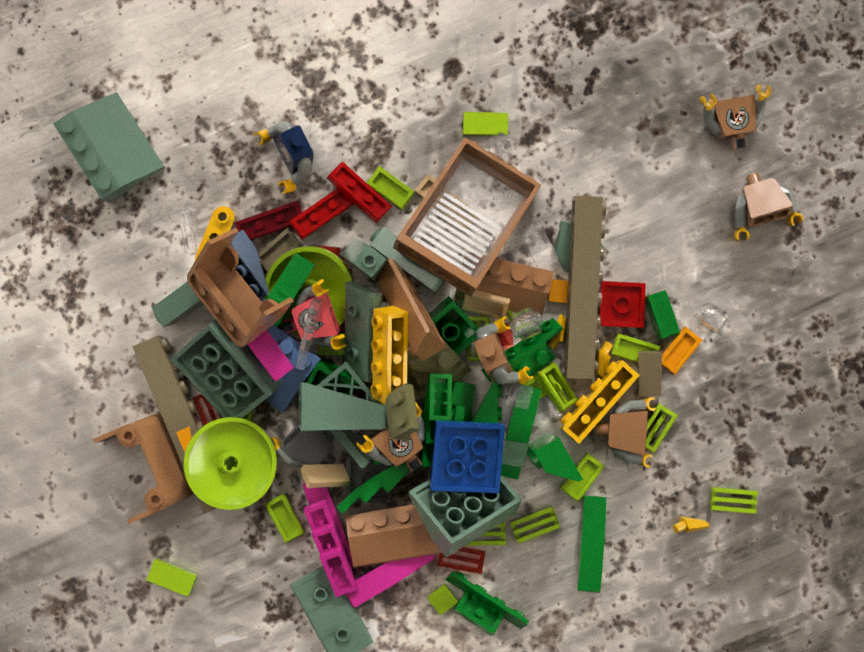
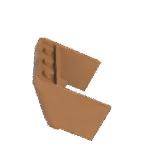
[187,228,294,347]
[93,414,194,524]

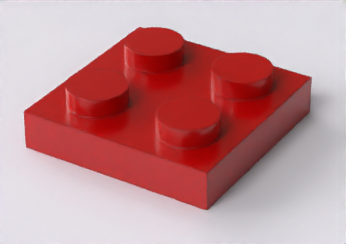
[598,281,646,328]

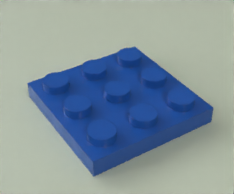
[429,420,505,493]

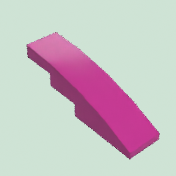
[248,330,294,382]
[302,483,353,566]
[304,500,358,597]
[346,555,435,608]

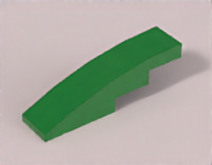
[420,373,452,467]
[501,384,542,480]
[336,455,420,513]
[577,495,607,593]

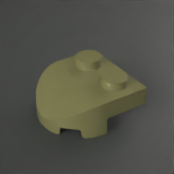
[385,383,419,441]

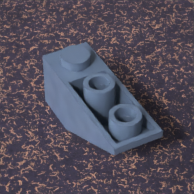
[230,230,269,300]

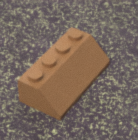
[454,251,554,318]
[377,258,446,361]
[345,504,442,568]

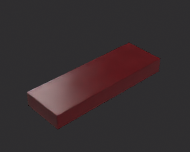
[234,200,302,241]

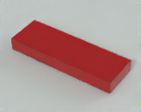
[326,161,392,224]
[289,189,355,241]

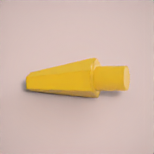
[547,314,566,350]
[596,341,613,378]
[672,517,710,533]

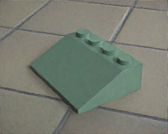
[53,92,165,203]
[171,319,284,418]
[408,476,522,558]

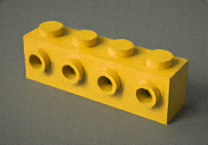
[371,306,408,405]
[559,360,640,444]

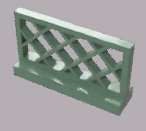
[316,361,381,468]

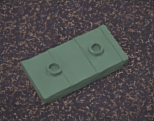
[344,281,381,382]
[290,565,373,652]

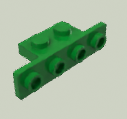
[481,318,563,384]
[451,381,476,422]
[446,571,529,636]

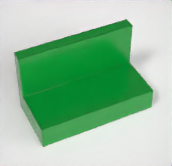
[645,290,680,340]

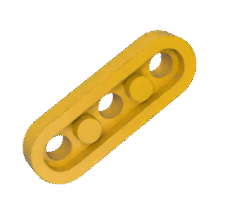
[195,206,236,261]

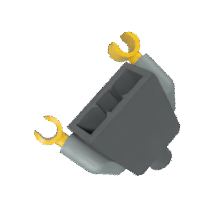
[271,425,336,468]

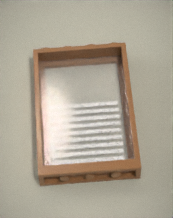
[393,138,541,297]

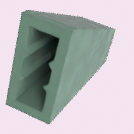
[370,227,445,295]
[340,238,387,283]
[152,281,204,327]
[299,382,388,431]

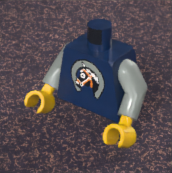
[254,121,314,194]

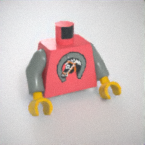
[283,279,346,350]

